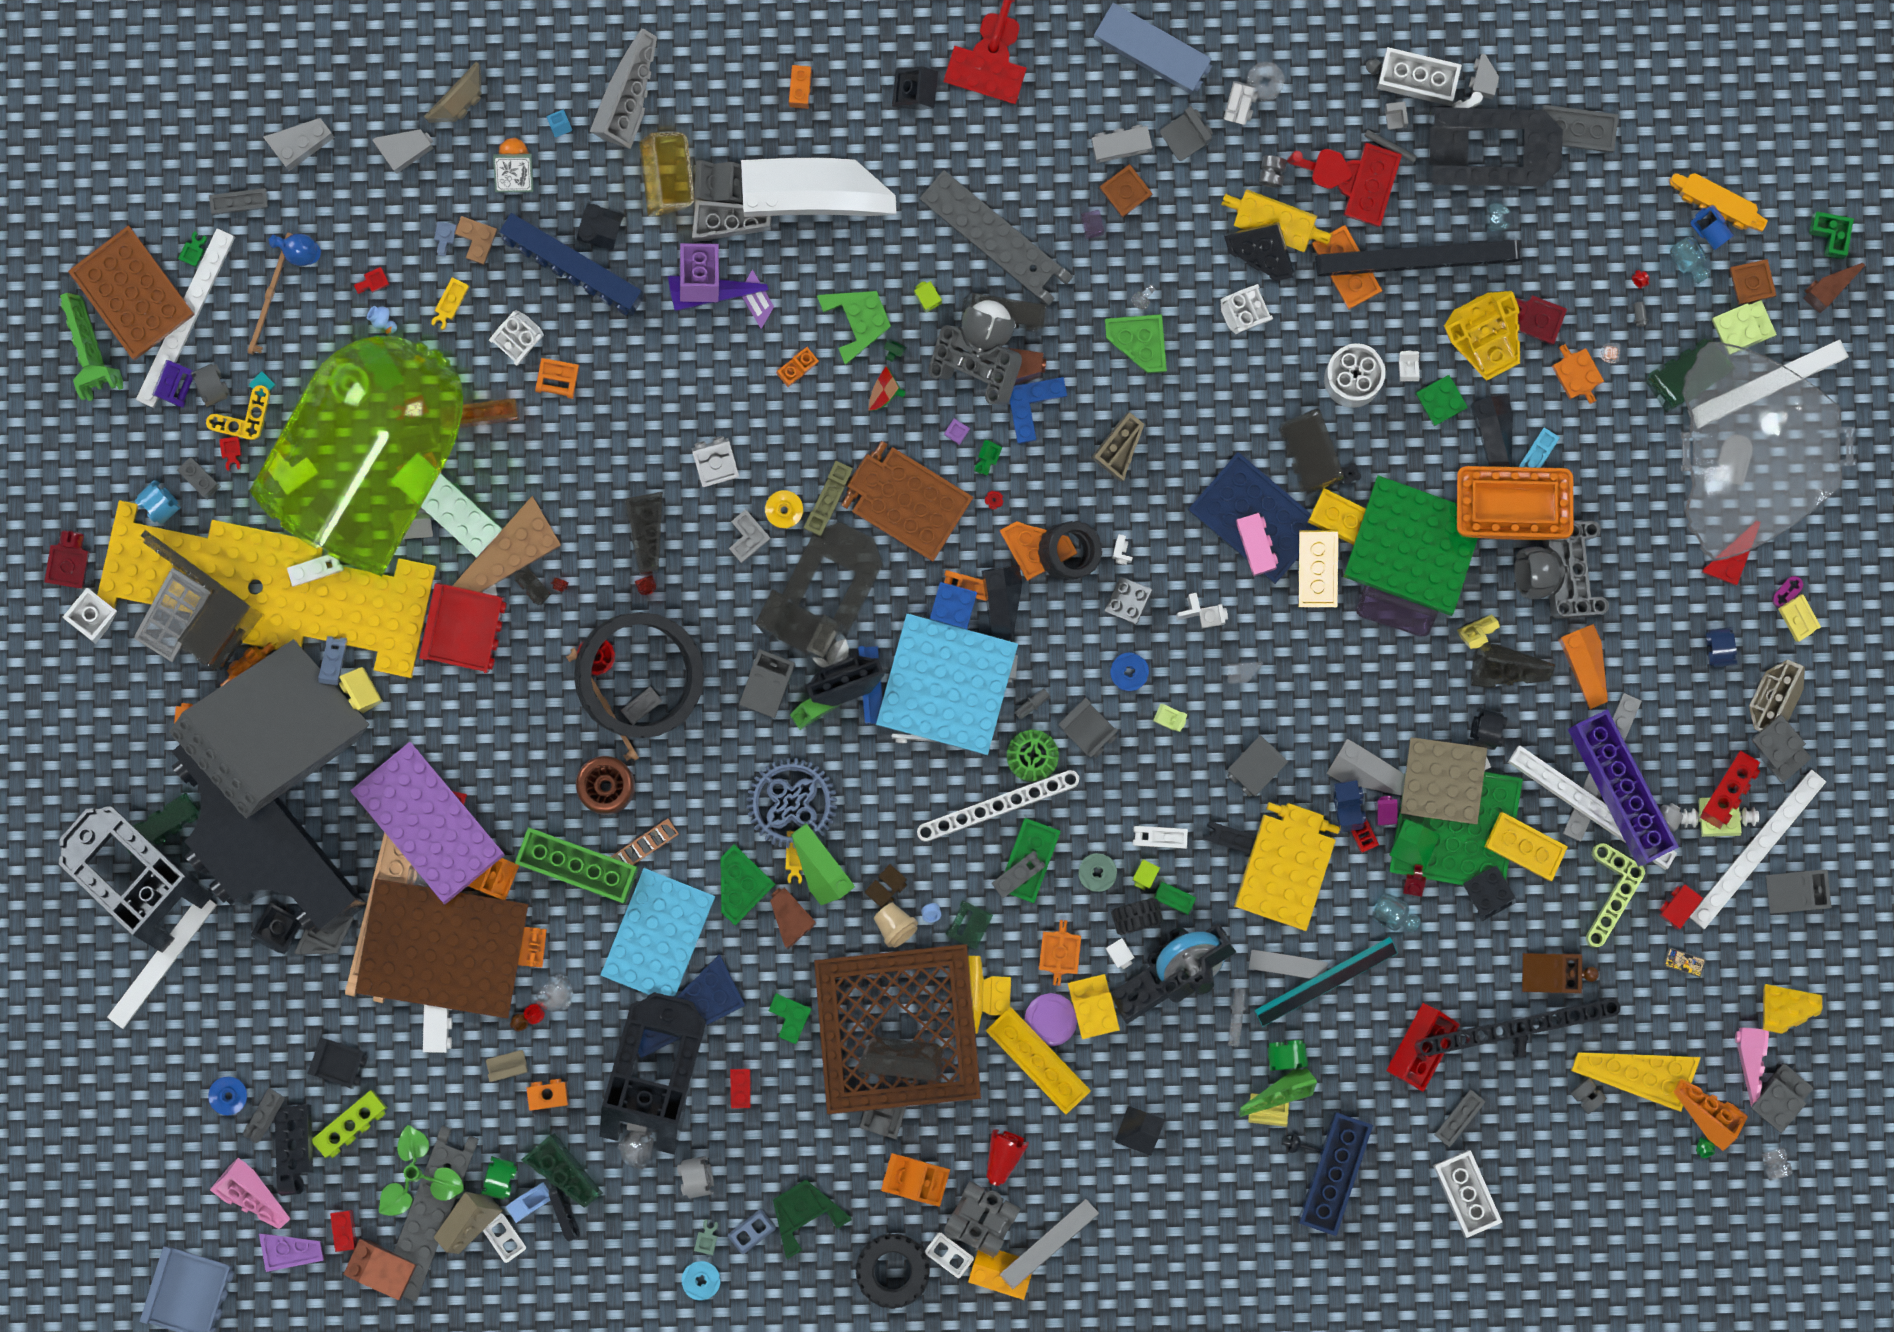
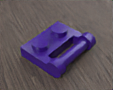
[152,360,193,408]

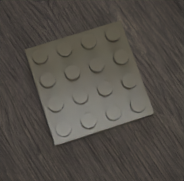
[1400,737,1487,825]

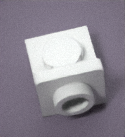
[1112,534,1132,565]
[1199,604,1228,628]

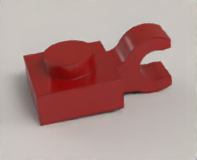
[354,267,389,294]

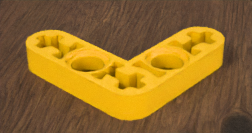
[206,385,270,440]

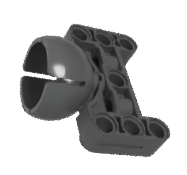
[1514,521,1609,619]

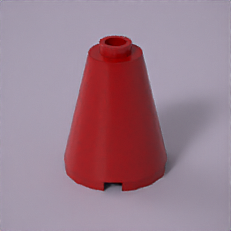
[986,1129,1029,1186]

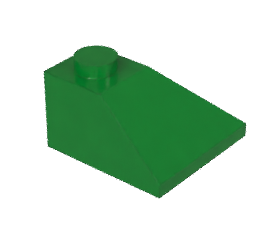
[1389,819,1439,870]

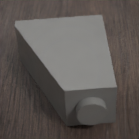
[373,129,434,174]

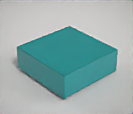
[248,371,276,397]

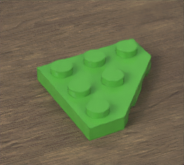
[1105,314,1167,373]

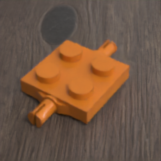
[1552,344,1604,404]
[220,642,275,687]
[1039,920,1081,986]

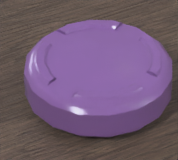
[1024,993,1077,1047]

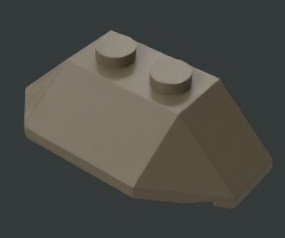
[424,62,482,123]
[1749,659,1805,732]

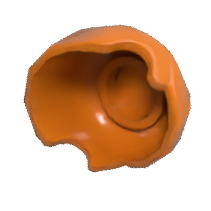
[498,138,529,154]

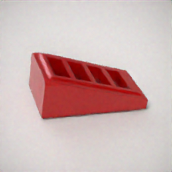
[1351,819,1379,853]

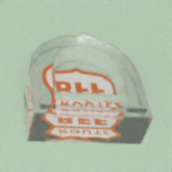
[1600,343,1621,363]

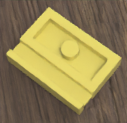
[1778,594,1821,642]
[1248,1093,1289,1127]

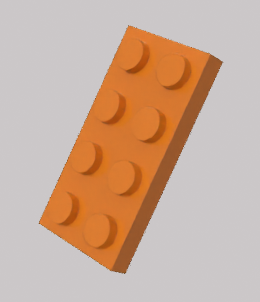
[1311,225,1382,310]

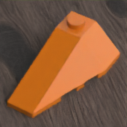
[1558,624,1608,709]
[1673,1079,1748,1151]

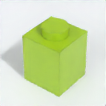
[914,281,942,313]
[1132,859,1160,890]

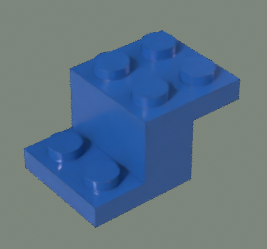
[930,582,977,630]

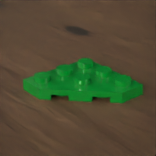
[721,844,776,926]

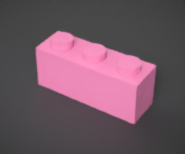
[1236,513,1278,576]

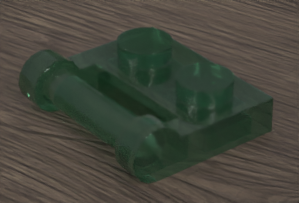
[945,900,993,950]

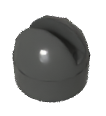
[1366,58,1382,75]

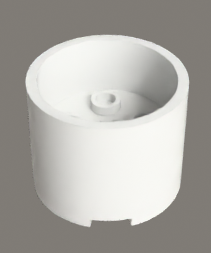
[1324,343,1385,408]

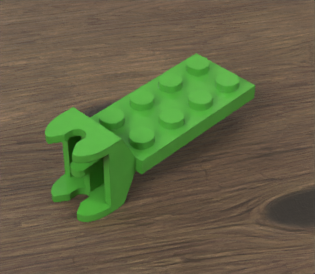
[60,293,123,401]

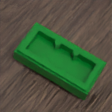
[1154,881,1196,915]

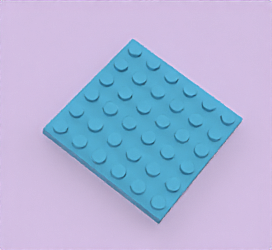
[876,614,1018,755]

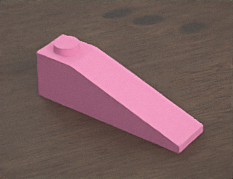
[1735,1028,1769,1106]
[210,1158,290,1229]

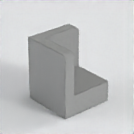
[1385,101,1408,130]

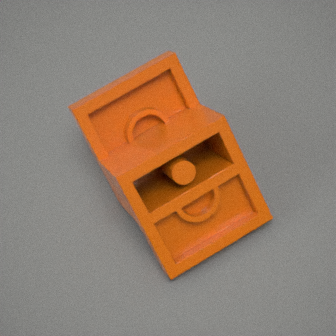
[468,858,519,900]
[881,1153,950,1207]

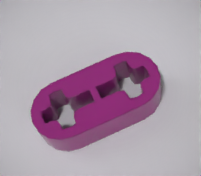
[1772,576,1803,608]

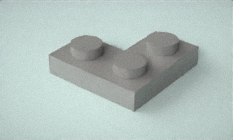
[729,509,771,564]

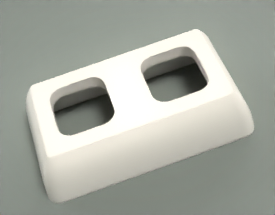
[483,1213,526,1263]
[925,1233,974,1278]

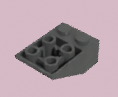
[739,649,796,718]
[1766,869,1832,914]

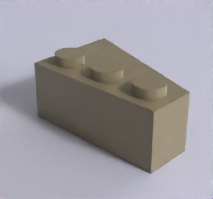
[1091,412,1144,482]
[434,1192,503,1254]

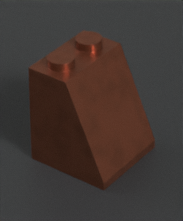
[1009,348,1047,385]
[770,887,817,949]

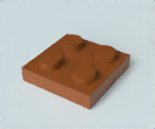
[1099,164,1153,218]
[1729,259,1777,305]

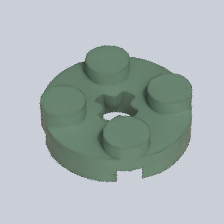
[1079,853,1117,892]

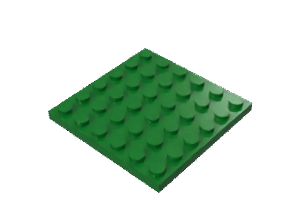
[1343,475,1478,616]
[1389,772,1523,886]

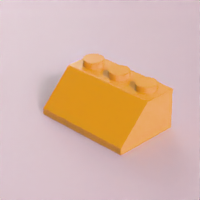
[968,1250,1032,1300]

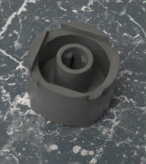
[191,363,230,408]

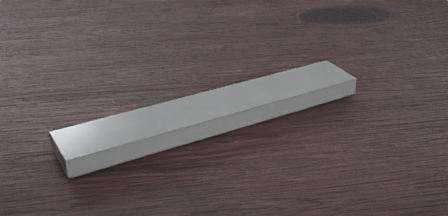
[1000,1199,1099,1290]

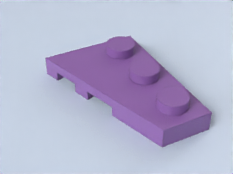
[259,1233,324,1272]

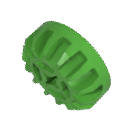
[1007,729,1059,782]

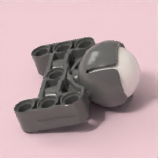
[928,300,1022,405]

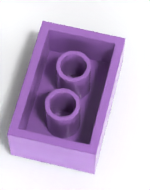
[680,243,719,302]

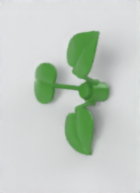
[379,1125,464,1216]

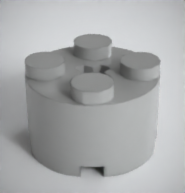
[677,1156,714,1199]

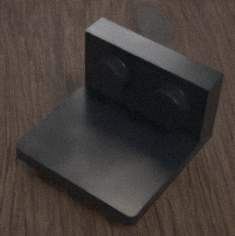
[1463,866,1516,921]

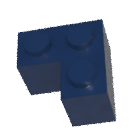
[1333,780,1366,833]

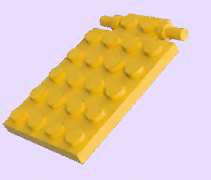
[1234,802,1339,931]

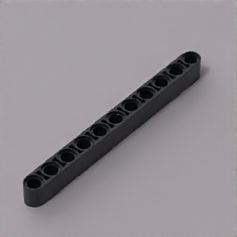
[1315,240,1522,277]
[1415,999,1621,1056]

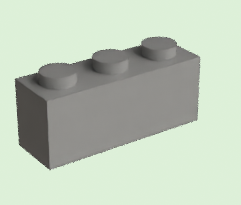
[1091,125,1152,164]

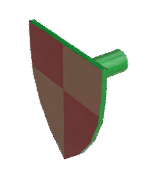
[868,366,905,411]

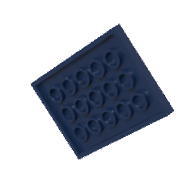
[1188,452,1322,584]

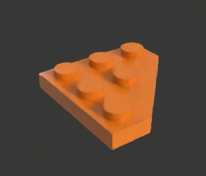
[1000,521,1077,581]

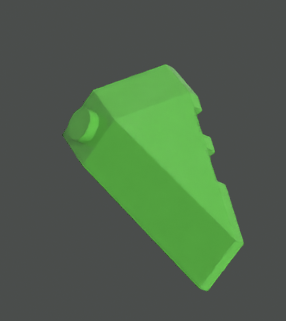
[791,823,855,905]
[1239,1068,1317,1117]

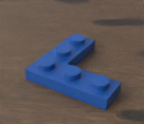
[1010,377,1067,444]

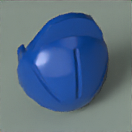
[268,234,321,266]

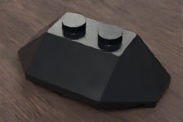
[806,656,885,706]

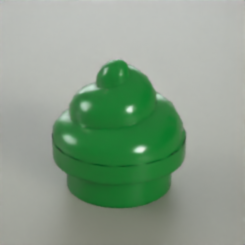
[1696,1137,1715,1158]

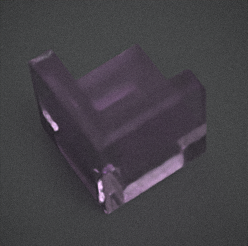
[1080,210,1105,239]

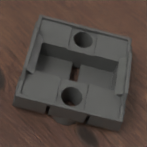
[944,1181,1021,1258]

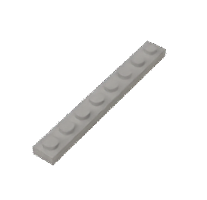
[1563,693,1642,842]

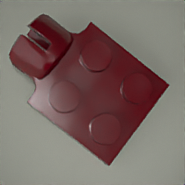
[1515,295,1567,345]
[44,530,90,589]

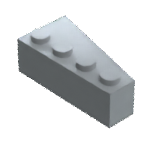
[692,200,772,242]

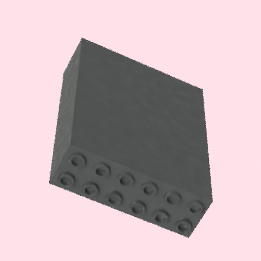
[169,639,370,819]

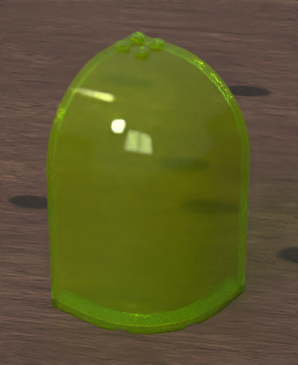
[249,336,463,577]

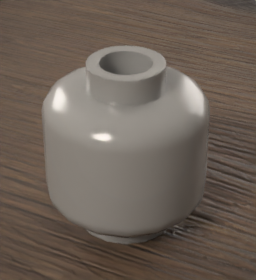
[1659,803,1683,832]

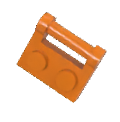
[535,358,579,399]

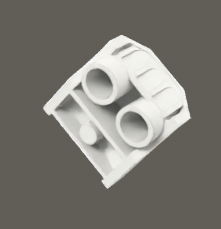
[1221,284,1273,334]
[489,310,544,366]

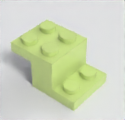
[1712,300,1777,354]

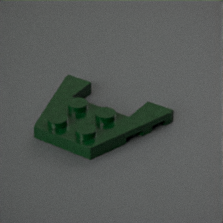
[773,1179,852,1259]

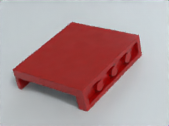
[419,583,507,673]

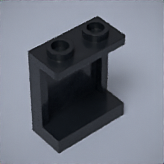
[307,1037,368,1089]

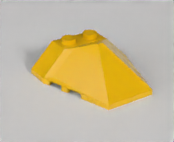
[1444,291,1520,381]

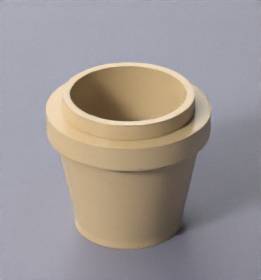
[874,903,918,948]

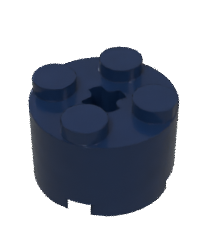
[1706,627,1737,668]

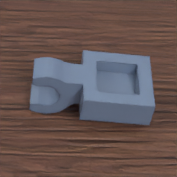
[434,222,457,257]

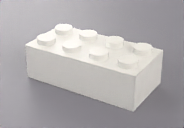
[1377,47,1462,106]
[1433,1150,1502,1238]

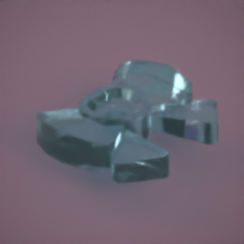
[1488,203,1510,231]

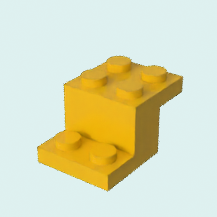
[1067,974,1120,1039]

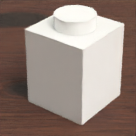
[1105,938,1134,969]

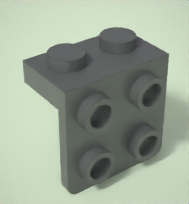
[1160,106,1213,161]

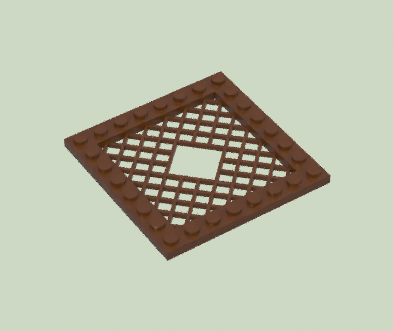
[814,944,982,1115]

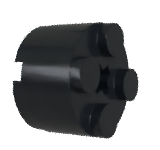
[1470,708,1507,750]

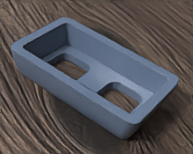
[728,1209,776,1255]

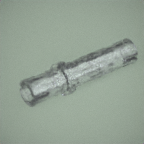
[1228,988,1247,1047]

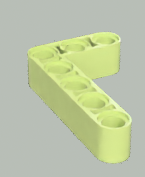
[1586,844,1645,948]

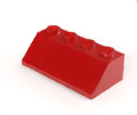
[1386,1003,1460,1092]

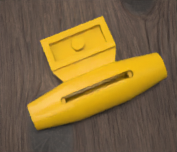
[969,956,1011,1034]

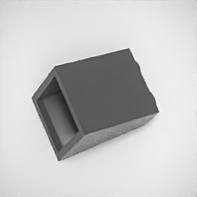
[1227,735,1288,797]

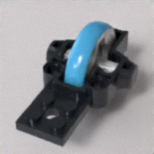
[1111,923,1236,1024]

